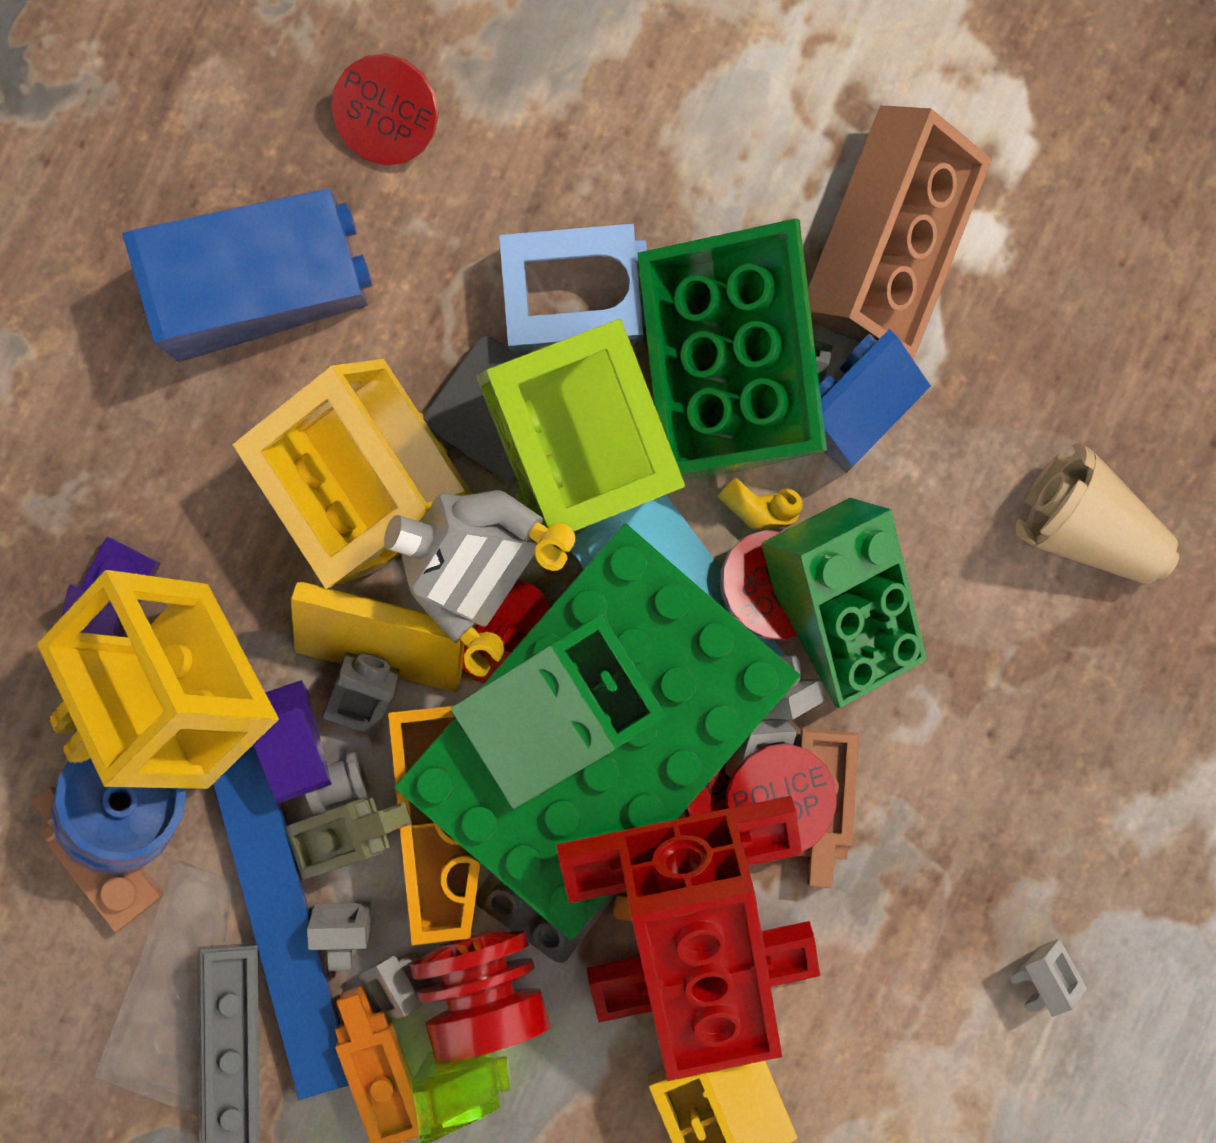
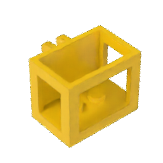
[232,359,472,589]
[37,570,279,789]

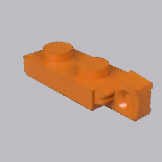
[335,985,430,1143]

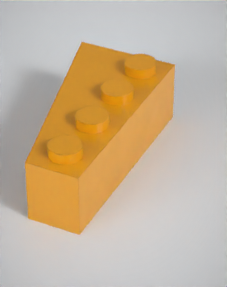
[388,706,480,945]

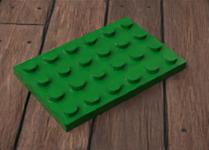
[394,523,801,941]

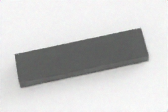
[197,943,260,1143]

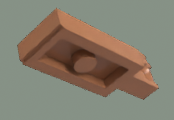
[798,728,859,888]
[31,786,164,933]

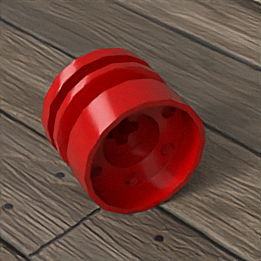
[410,930,551,1062]

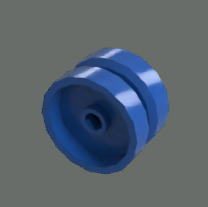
[50,758,186,875]

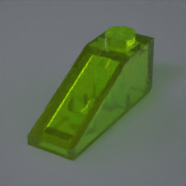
[412,1051,512,1143]

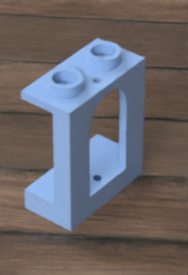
[499,224,647,355]

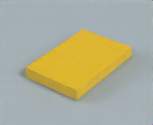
[291,582,464,693]

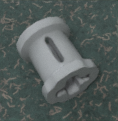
[305,751,370,815]

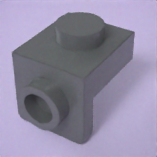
[323,652,400,736]

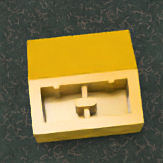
[648,1061,798,1143]

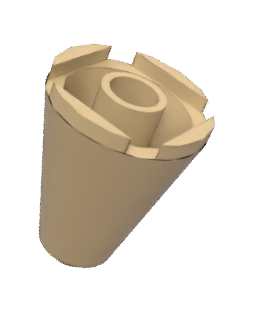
[1015,443,1179,585]

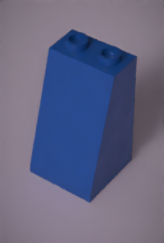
[122,188,373,362]

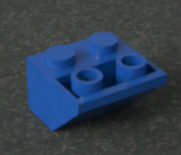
[819,329,931,473]

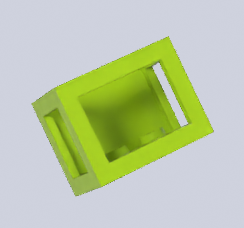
[476,318,686,531]

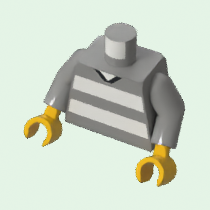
[384,490,575,677]

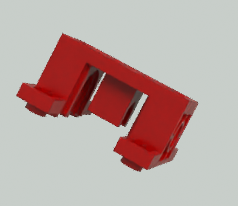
[556,795,820,1081]

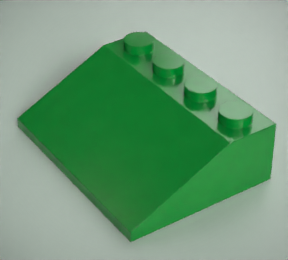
[637,218,827,480]

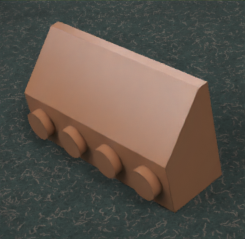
[808,105,992,360]

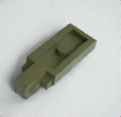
[285,798,412,880]

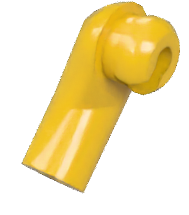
[717,477,803,531]

